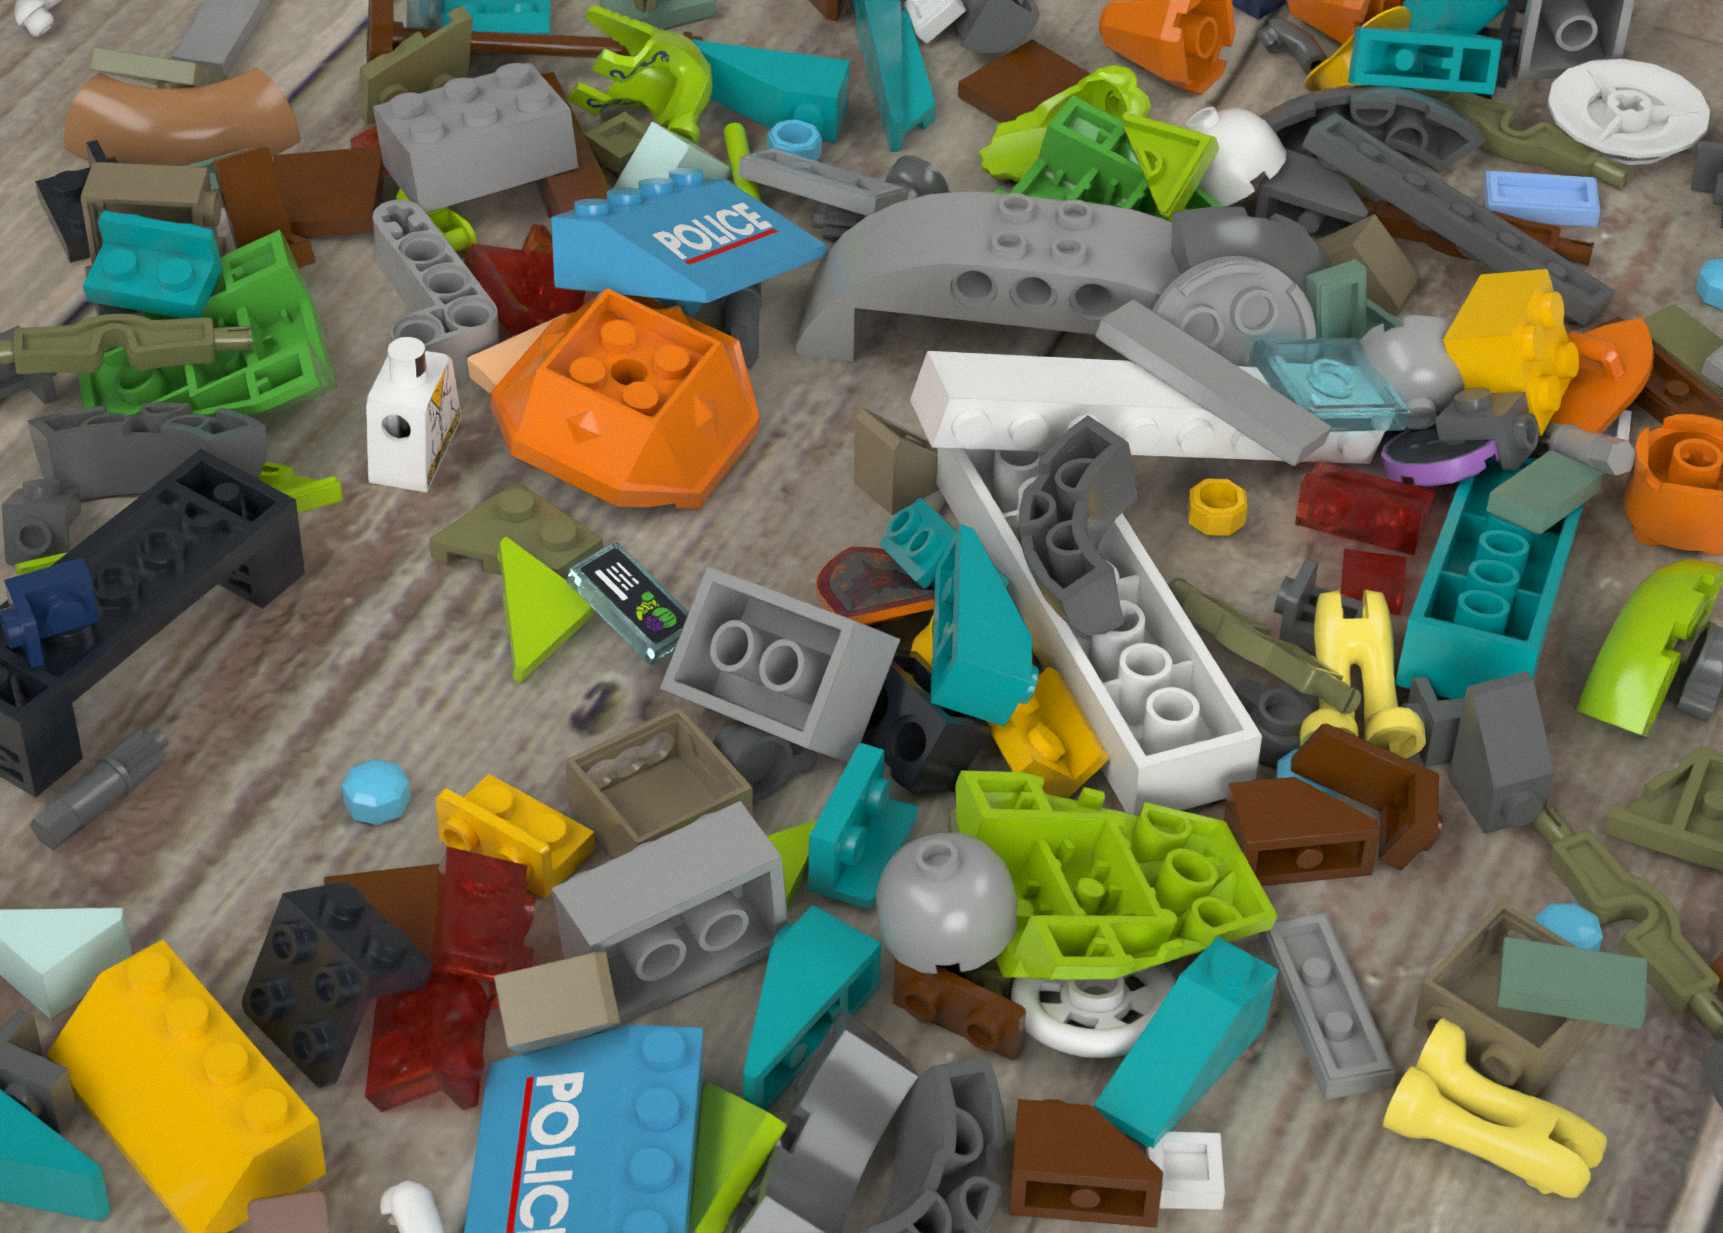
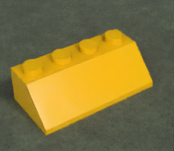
[47,939,327,1233]

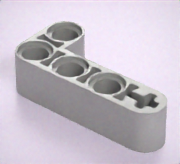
[372,199,500,382]

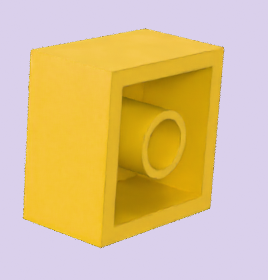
[1443,269,1579,436]

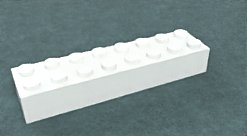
[936,448,1262,815]

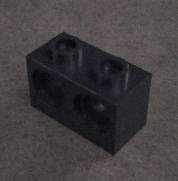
[861,649,992,793]

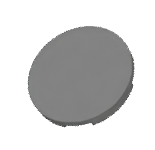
[1152,256,1317,370]

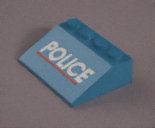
[551,168,827,303]
[464,1025,704,1233]

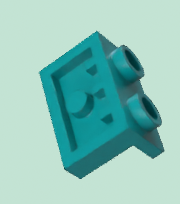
[441,0,551,35]
[83,211,223,319]
[879,497,1010,589]
[808,743,918,909]

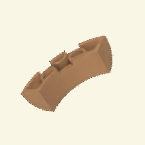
[64,67,300,166]

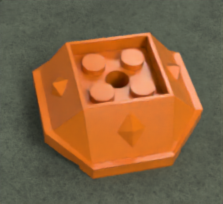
[490,288,760,509]

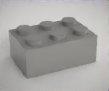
[373,63,579,213]
[660,566,900,763]
[552,801,788,1032]

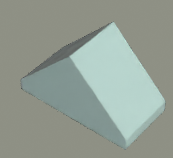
[613,121,731,189]
[0,908,132,1020]

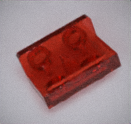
[464,224,586,334]
[1295,461,1435,556]
[432,846,535,1011]
[365,957,490,1113]

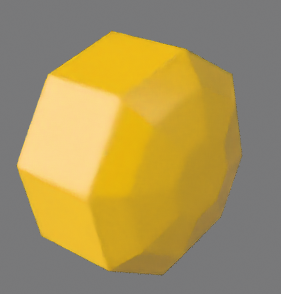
[1187,479,1248,536]

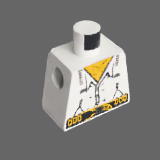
[366,337,461,493]

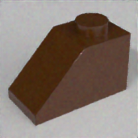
[1223,777,1380,886]
[1009,1099,1163,1228]

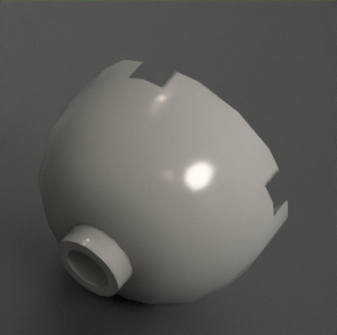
[1353,315,1465,430]
[876,831,1018,974]

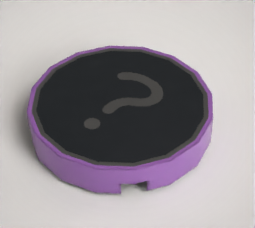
[1381,423,1500,487]

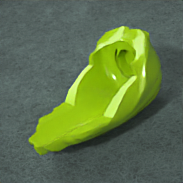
[978,65,1151,182]

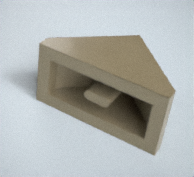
[1316,214,1420,317]
[854,408,940,515]
[494,951,620,1054]

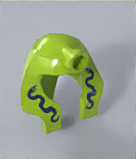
[568,5,713,145]

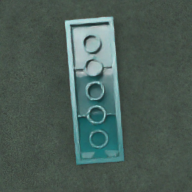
[1395,457,1584,699]

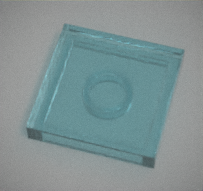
[1249,338,1412,432]

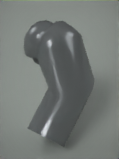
[1257,17,1328,75]

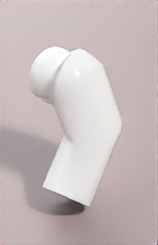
[14,0,62,37]
[380,1180,445,1233]

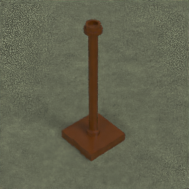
[366,0,703,63]

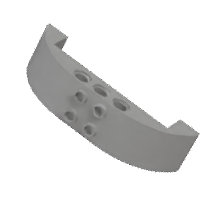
[796,191,1180,362]

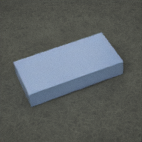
[1483,171,1600,227]

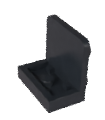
[242,882,433,1087]

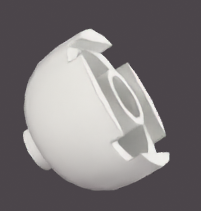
[1185,107,1287,207]

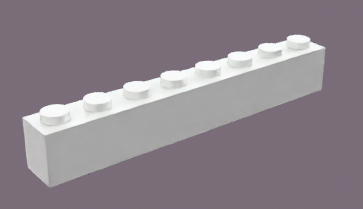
[910,351,1392,464]

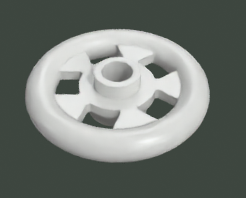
[1011,964,1176,1058]

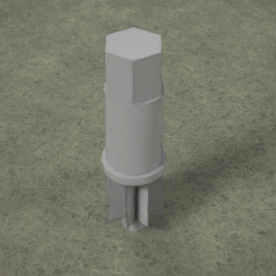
[1532,421,1636,475]

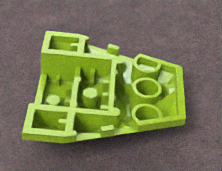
[956,771,1278,979]

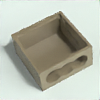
[81,162,227,265]
[566,706,753,859]
[1413,901,1603,1097]

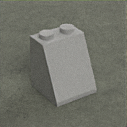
[1514,0,1634,80]

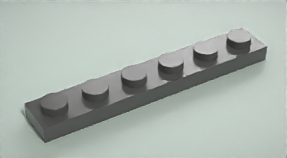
[1302,113,1616,326]

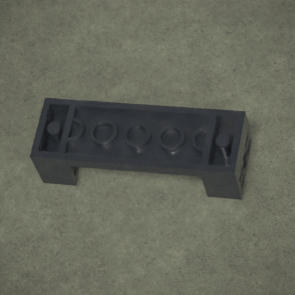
[0,449,305,798]

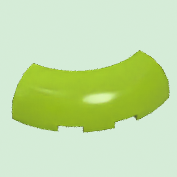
[1575,559,1723,738]

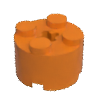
[1623,414,1723,555]

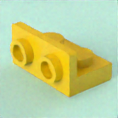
[987,667,1109,798]
[435,774,595,899]

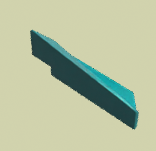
[852,0,936,152]

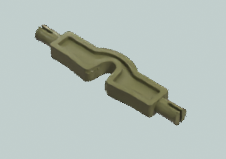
[1407,88,1632,190]
[0,314,253,374]
[1168,578,1361,714]
[1532,807,1723,1040]

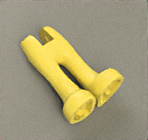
[1300,590,1426,759]
[1383,1018,1607,1198]

